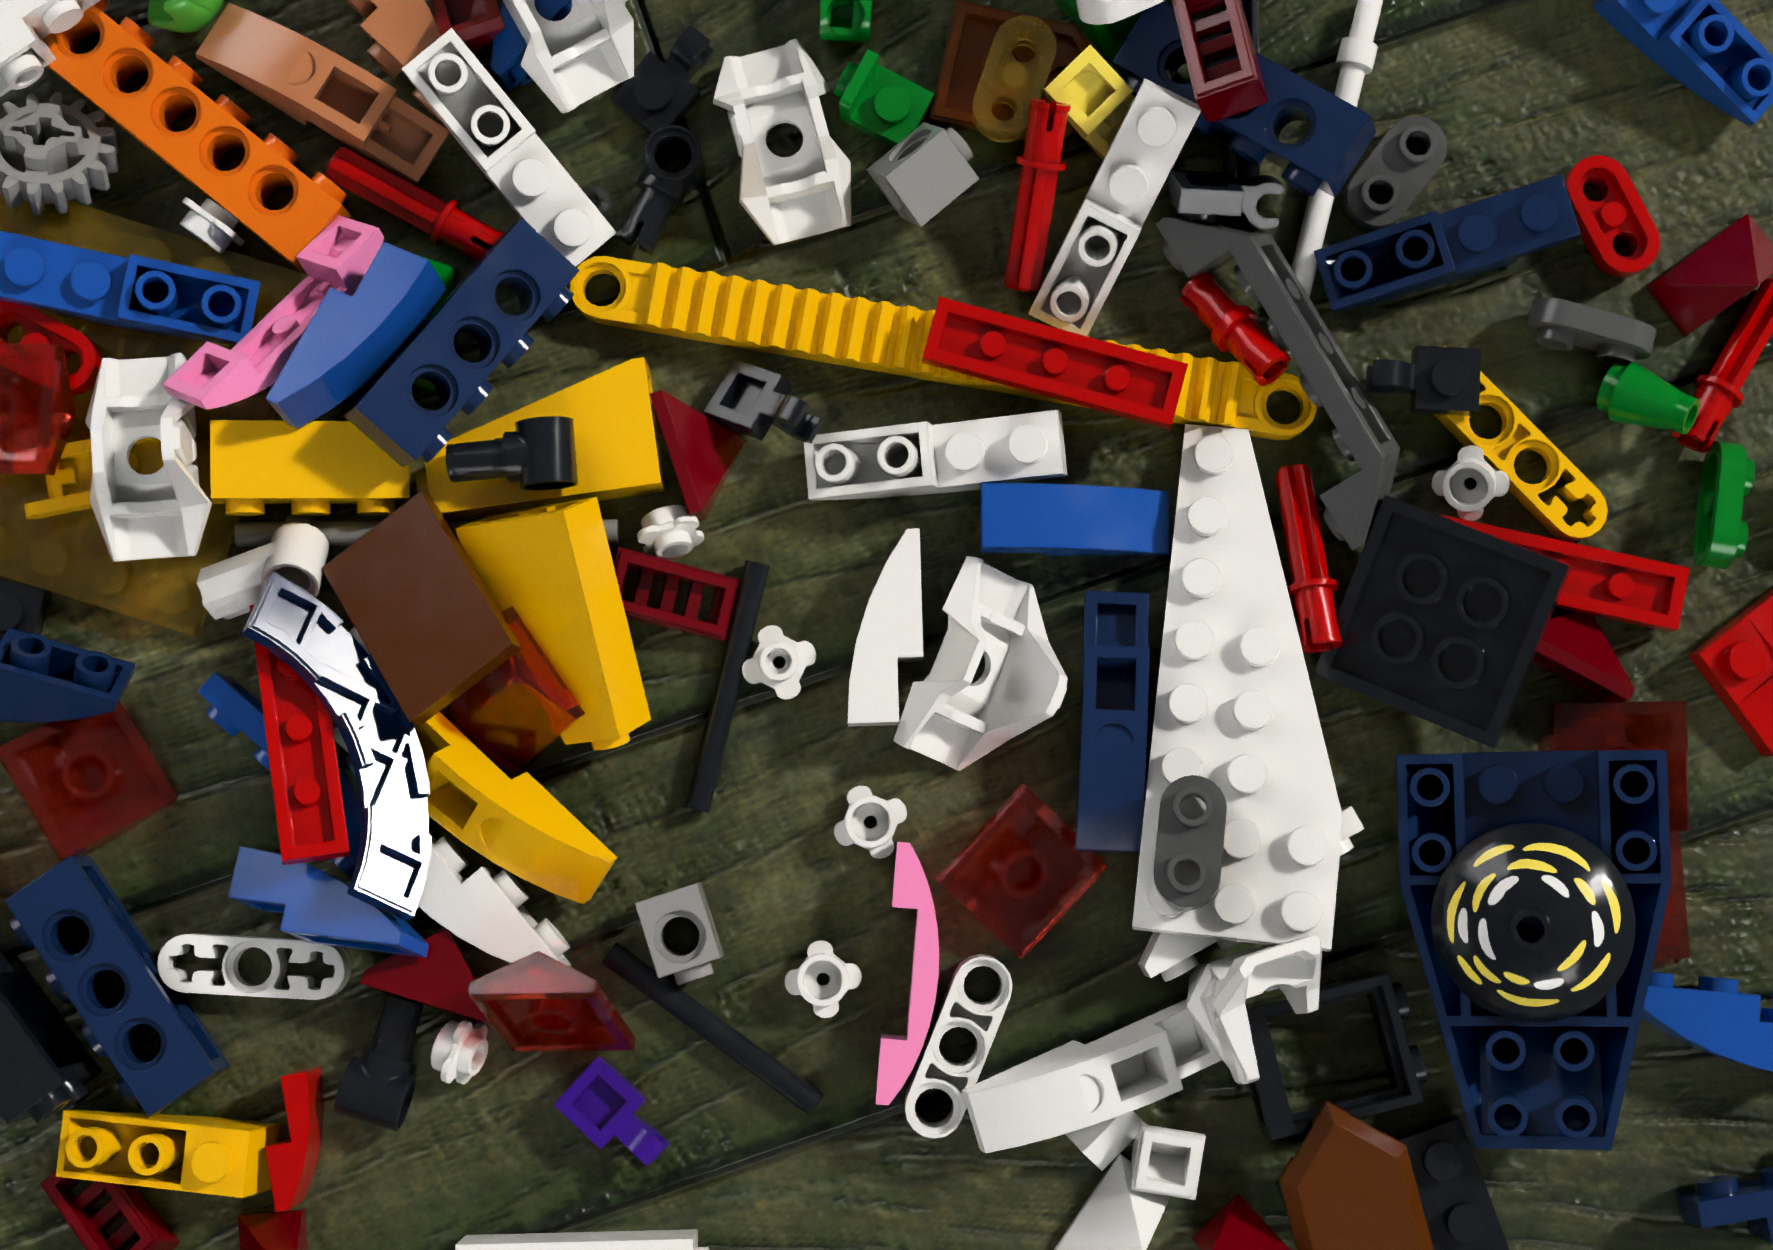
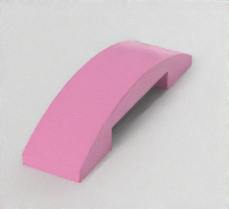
[162,215,385,410]
[876,842,939,1106]

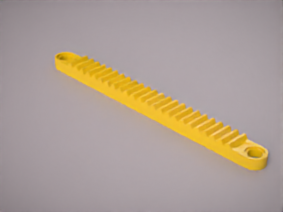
[570,256,1317,440]

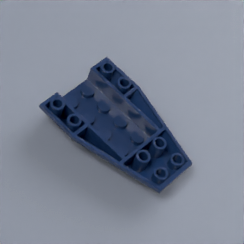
[1396,750,1671,1150]

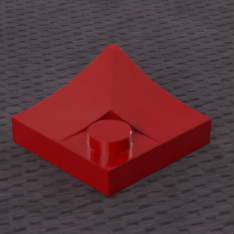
[1688,587,1773,757]

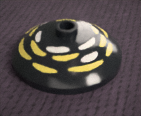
[1431,823,1636,1022]

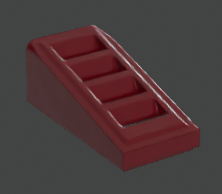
[1172,0,1268,122]
[611,547,740,641]
[40,1170,180,1250]

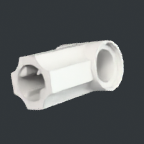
[196,522,329,620]

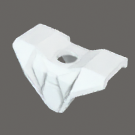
[502,0,634,113]
[713,38,851,246]
[85,353,212,562]
[893,556,1068,771]
[1186,935,1322,1084]

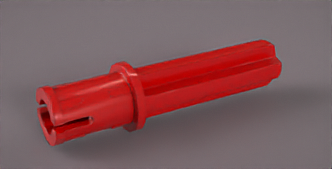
[1004,99,1071,292]
[326,147,504,262]
[1672,278,1773,453]
[1275,464,1342,653]

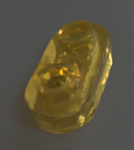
[972,15,1057,143]

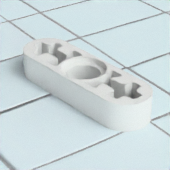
[157,933,351,1000]

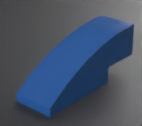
[265,242,446,429]
[980,483,1169,556]
[228,846,429,958]

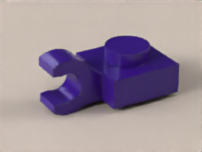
[554,1055,670,1166]

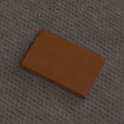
[321,491,522,726]

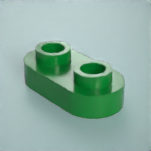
[1693,441,1755,569]

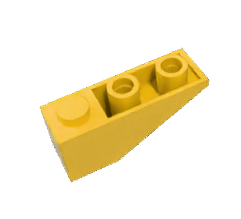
[56,1110,280,1198]

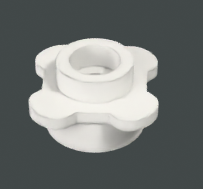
[179,197,245,255]
[1432,445,1510,521]
[637,505,705,560]
[742,625,817,700]
[834,786,907,859]
[785,940,862,1018]
[431,1020,488,1085]

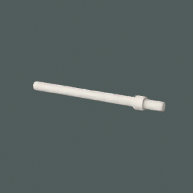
[1273,0,1383,358]

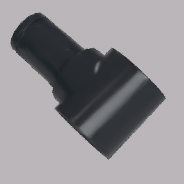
[616,124,705,255]
[446,416,578,491]
[334,994,424,1132]

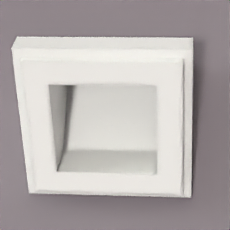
[1065,1111,1147,1171]
[1130,1124,1206,1200]

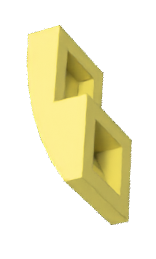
[1043,45,1134,160]

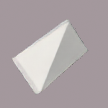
[1054,1154,1171,1250]

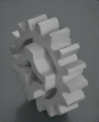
[0,92,119,215]

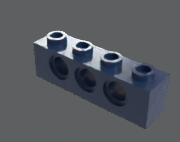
[1113,2,1377,198]
[343,218,580,467]
[5,856,231,1117]

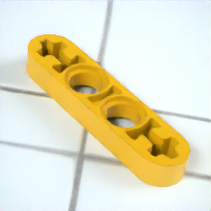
[1433,346,1608,542]

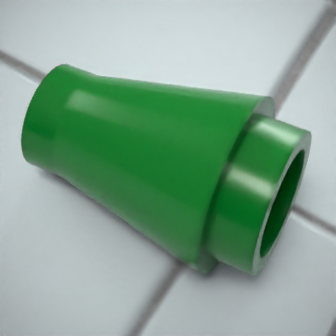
[1596,362,1700,435]

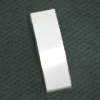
[847,528,923,727]

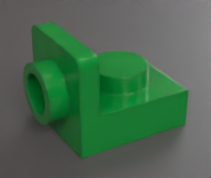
[834,49,935,148]

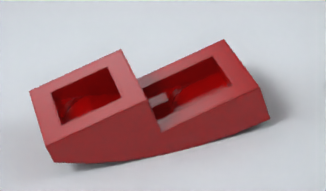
[265,1066,324,1212]

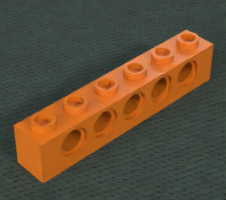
[43,0,354,277]

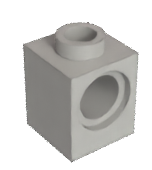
[866,122,979,227]
[635,882,724,985]

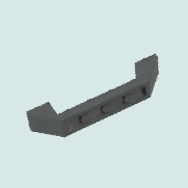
[1156,215,1400,551]

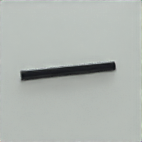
[685,560,770,813]
[602,942,824,1115]

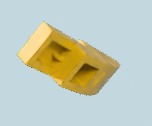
[413,711,617,904]

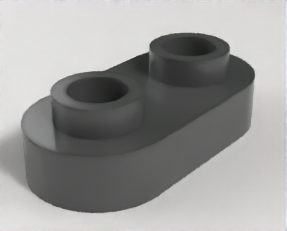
[1343,116,1447,232]
[1526,298,1657,366]
[1154,775,1227,910]

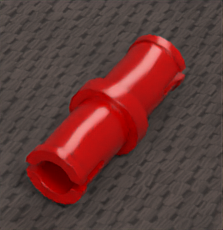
[1180,272,1291,386]

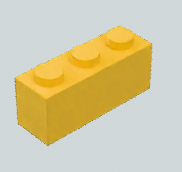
[210,420,410,516]

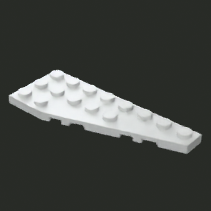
[1132,424,1343,952]

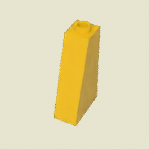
[416,357,666,520]
[455,497,651,750]

